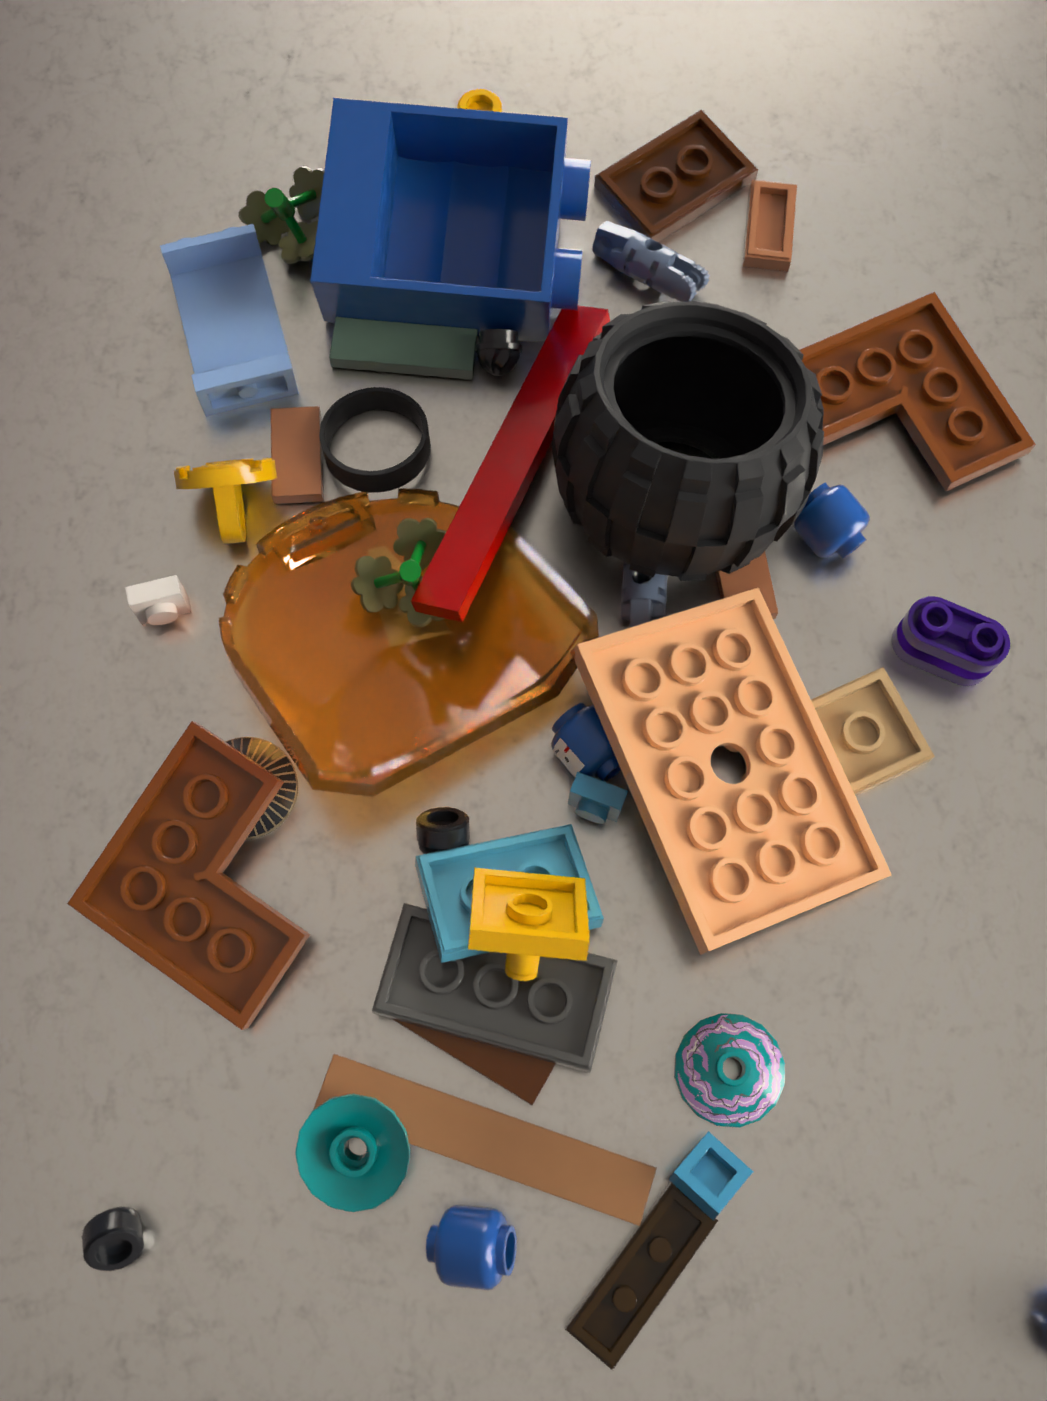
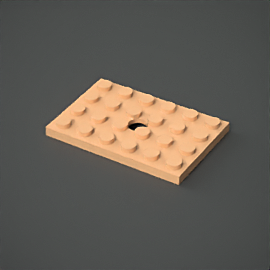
[571,588,892,955]

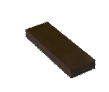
[565,1182,718,1370]

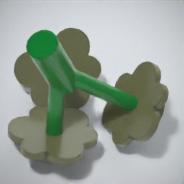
[239,166,324,264]
[351,518,446,627]

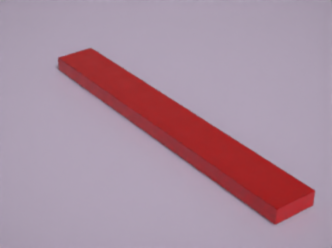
[411,305,610,622]

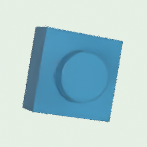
[568,772,628,824]
[669,1131,753,1221]

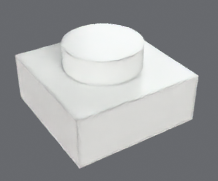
[125,575,191,625]

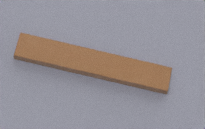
[313,1054,657,1226]

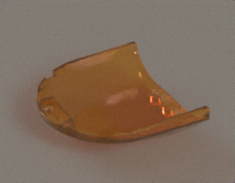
[219,488,599,797]

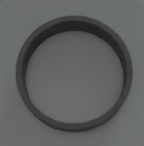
[319,387,431,493]

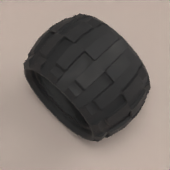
[551,300,824,581]

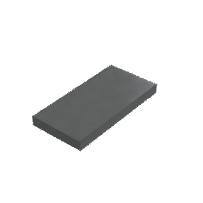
[372,903,618,1073]

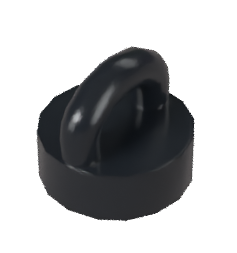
[416,807,470,854]
[82,1206,144,1271]

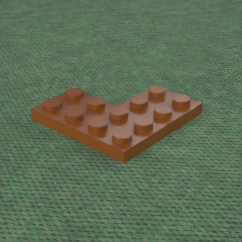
[800,292,1036,491]
[67,721,311,1030]

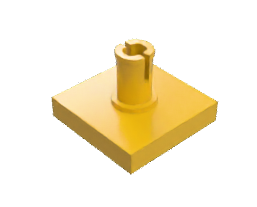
[468,868,590,981]

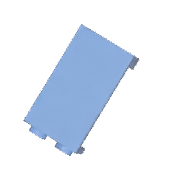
[160,224,299,416]

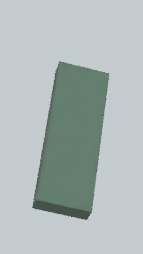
[329,317,478,380]

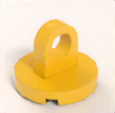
[173,457,277,544]

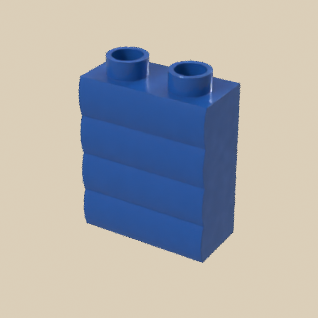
[310,98,591,341]

